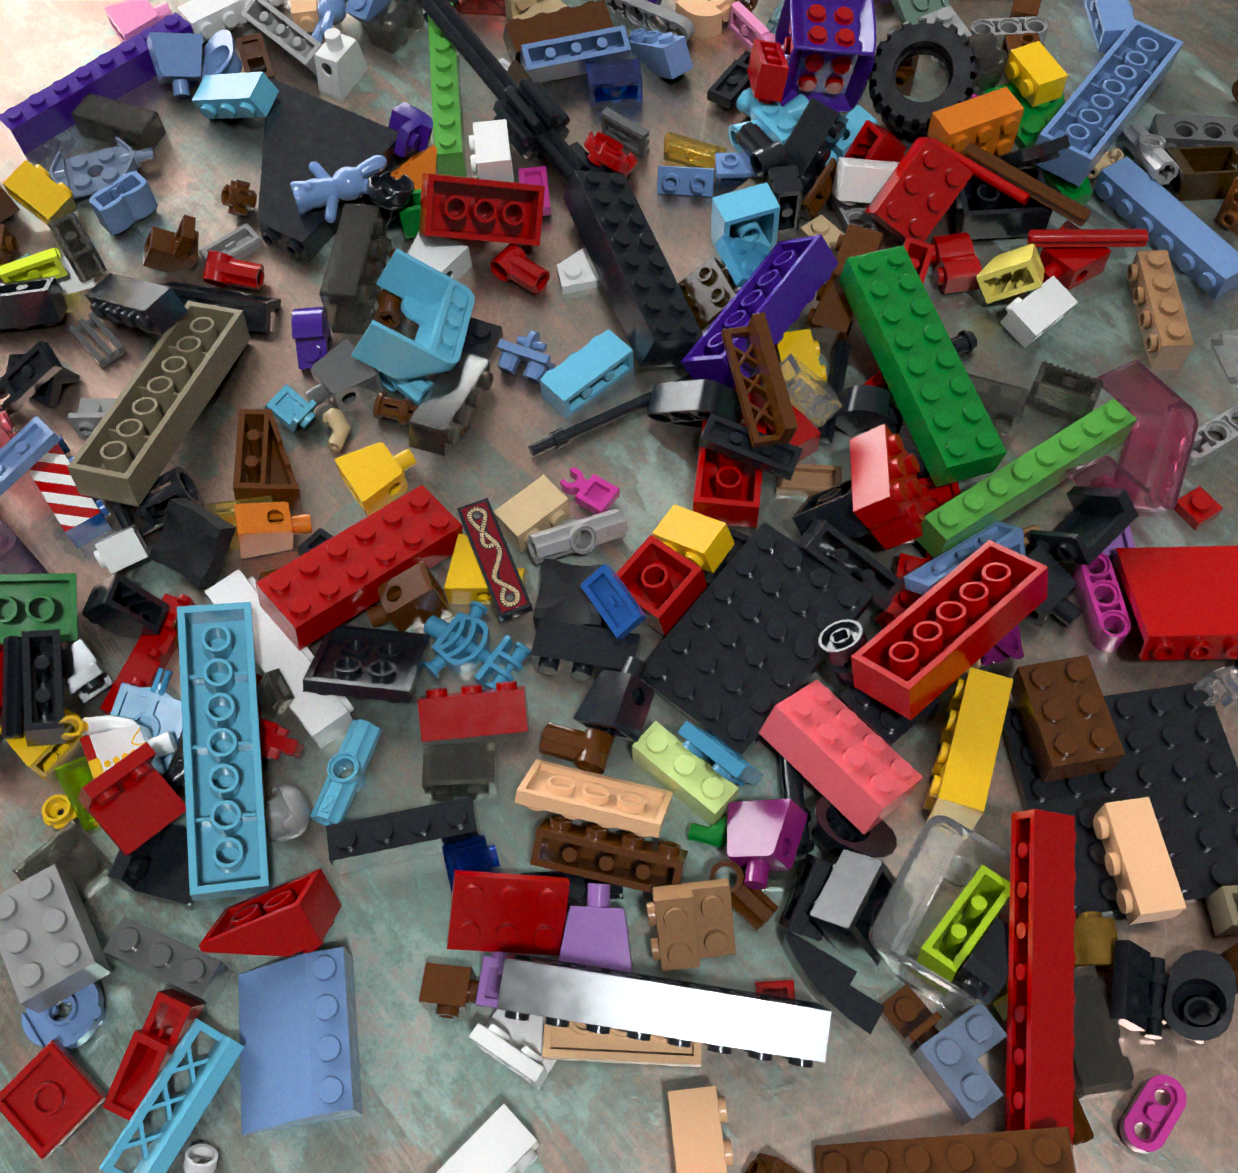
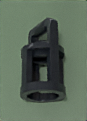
[112,466,202,537]

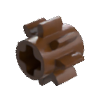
[221,179,257,216]

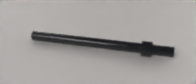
[528,375,693,457]

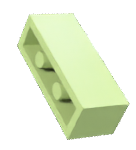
[632,721,739,826]

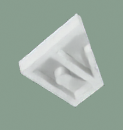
[556,247,603,294]

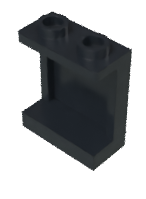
[1026,486,1139,565]

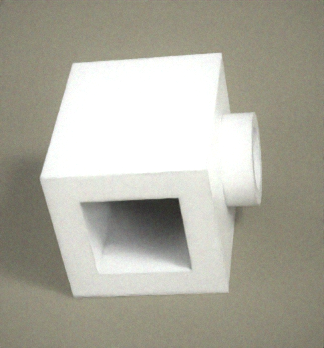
[94,524,150,574]

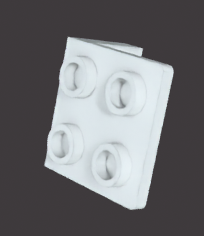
[469,1009,557,1089]

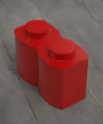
[930,232,982,294]

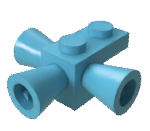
[728,88,809,152]

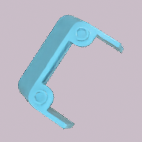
[351,248,475,380]

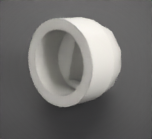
[183,1144,218,1173]

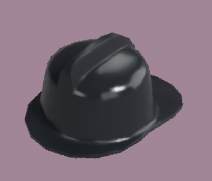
[811,797,897,858]
[1164,950,1237,1044]

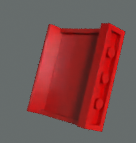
[1111,546,1238,661]

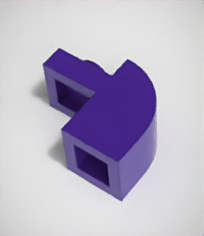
[388,102,433,157]
[291,306,332,369]

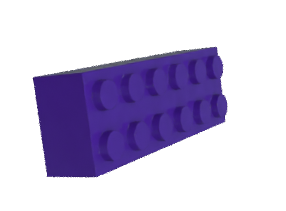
[681,234,839,388]

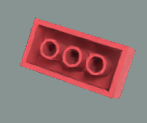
[759,679,923,835]

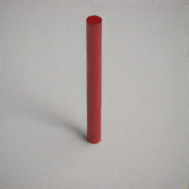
[933,138,1030,205]

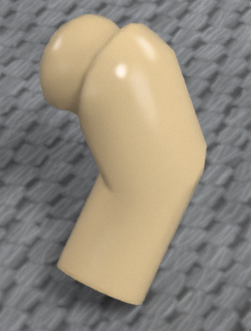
[1088,148,1124,179]
[322,408,351,452]

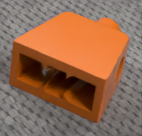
[234,502,312,559]

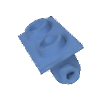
[657,165,715,197]

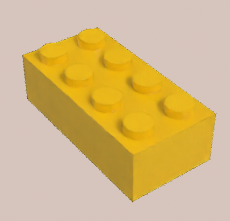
[923,667,1013,836]

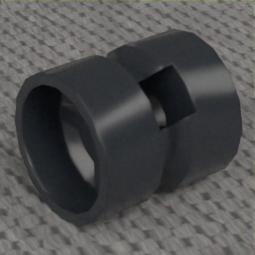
[818,619,868,687]

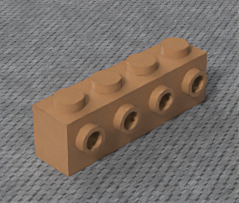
[1127,250,1194,369]

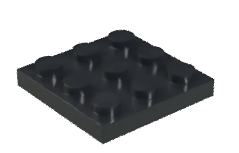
[303,625,430,703]

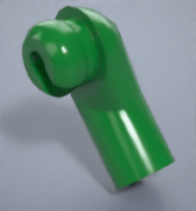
[688,813,728,848]

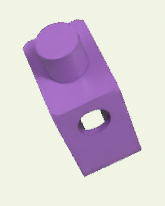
[559,883,633,972]

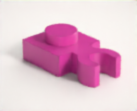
[560,467,620,514]

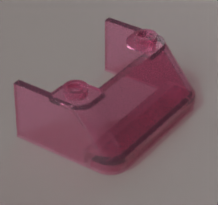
[1065,359,1198,513]

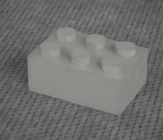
[0,864,112,1013]

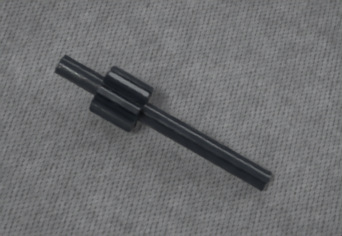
[421,0,587,184]

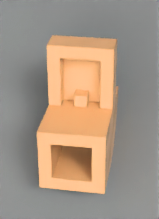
[676,0,735,38]

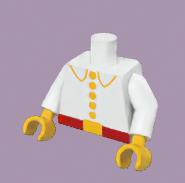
[59,715,177,826]

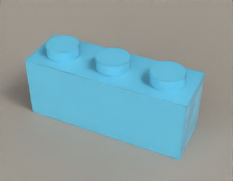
[192,72,279,119]
[540,329,634,419]

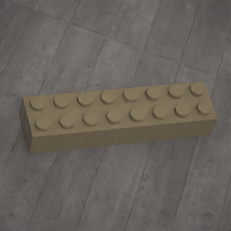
[67,301,251,507]

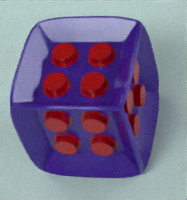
[775,0,877,113]

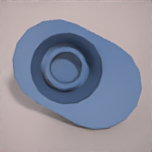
[202,30,242,79]

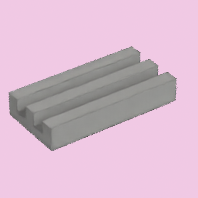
[199,223,264,261]

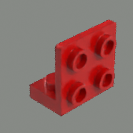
[78,742,186,856]

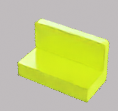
[0,248,68,283]

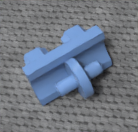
[497,330,556,384]

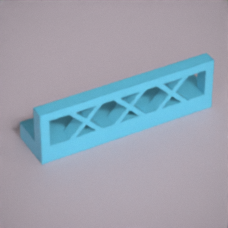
[99,1018,245,1173]

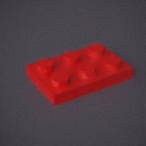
[447,870,570,956]

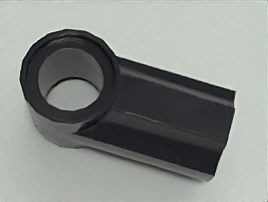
[736,121,788,178]

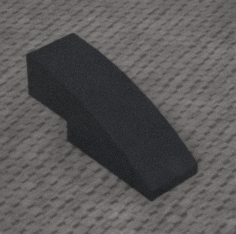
[782,930,885,1042]

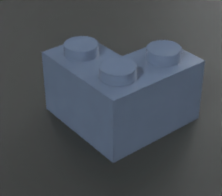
[911,1002,1007,1126]

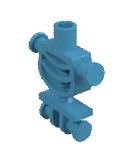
[423,601,531,690]

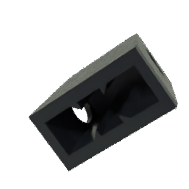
[1024,545,1082,627]
[82,573,169,637]
[573,656,655,742]

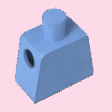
[147,32,202,99]

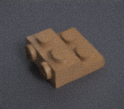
[646,878,736,971]

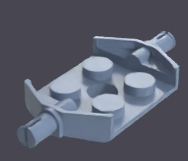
[48,137,156,199]

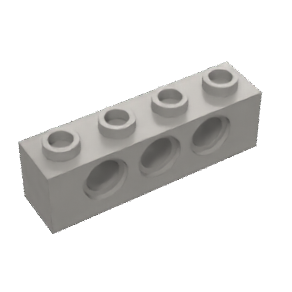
[241,0,322,76]

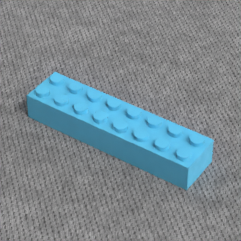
[177,602,270,901]

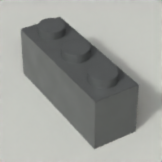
[103,916,234,1007]

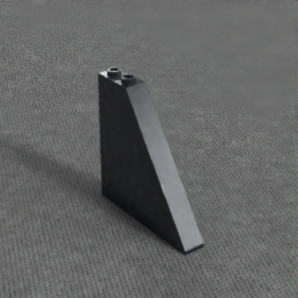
[257,78,403,262]

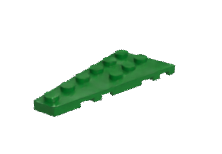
[983,82,1092,204]

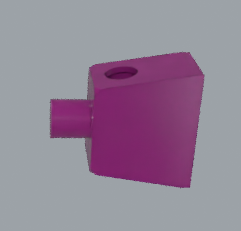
[727,798,808,890]

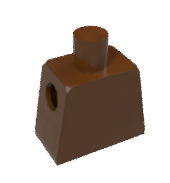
[366,562,453,632]

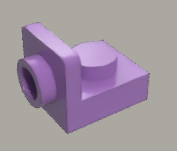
[475,952,508,1010]

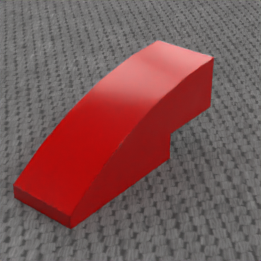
[102,988,205,1121]

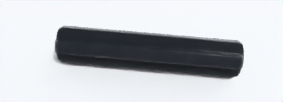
[1,636,24,740]

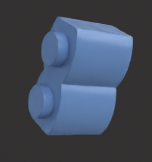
[89,171,158,235]

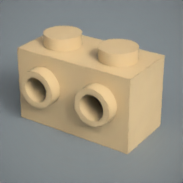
[493,475,570,553]

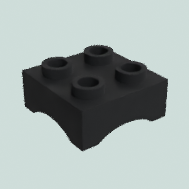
[149,498,237,588]
[533,558,604,630]

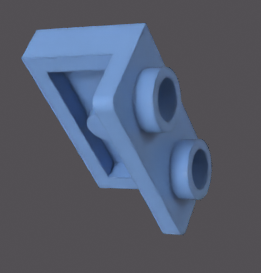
[714,152,767,186]

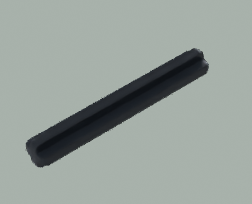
[818,340,851,444]

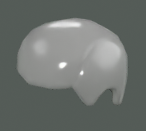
[265,784,311,842]

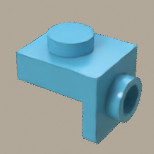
[265,384,317,433]

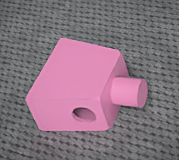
[104,0,172,42]

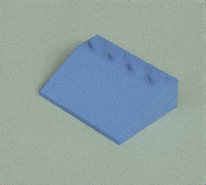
[238,947,363,1136]

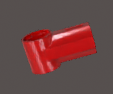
[489,243,550,294]
[202,251,265,291]

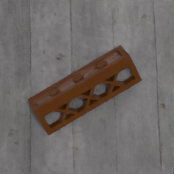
[721,312,798,448]

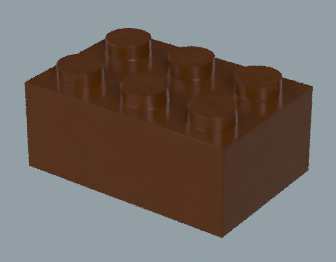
[1011,655,1125,783]

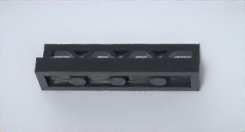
[160,281,281,333]

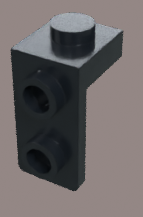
[953,918,1009,1005]

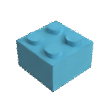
[710,182,780,263]

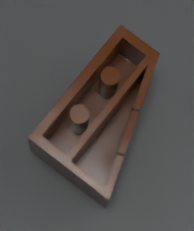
[233,409,302,510]

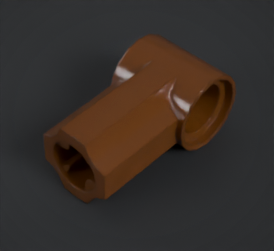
[539,722,615,774]
[709,860,779,933]

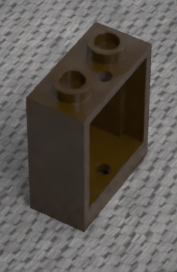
[1166,144,1238,201]

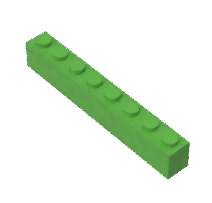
[428,3,467,177]
[916,398,1137,558]

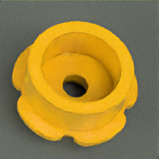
[42,794,79,829]

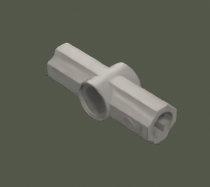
[1120,123,1180,185]
[526,508,628,564]

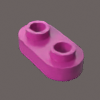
[1120,1075,1187,1154]

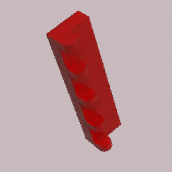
[99,593,196,715]

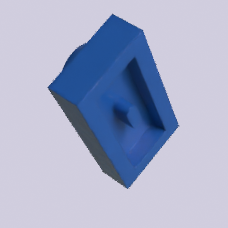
[580,563,647,639]

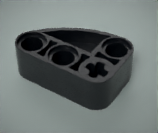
[646,379,743,429]

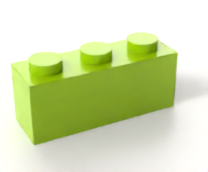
[914,864,1010,991]

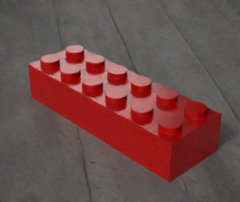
[255,485,463,651]
[851,540,1048,720]

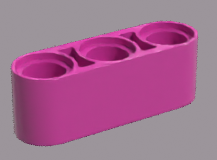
[1072,553,1131,652]

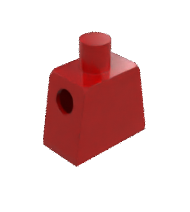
[844,120,906,162]
[1040,220,1112,290]

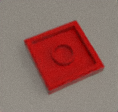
[0,1039,107,1160]

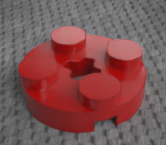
[584,131,638,177]

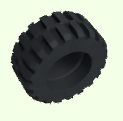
[869,18,978,136]

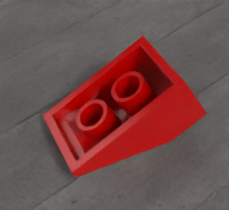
[198,868,342,957]

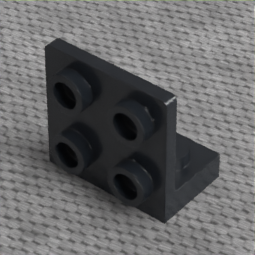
[107,824,193,906]

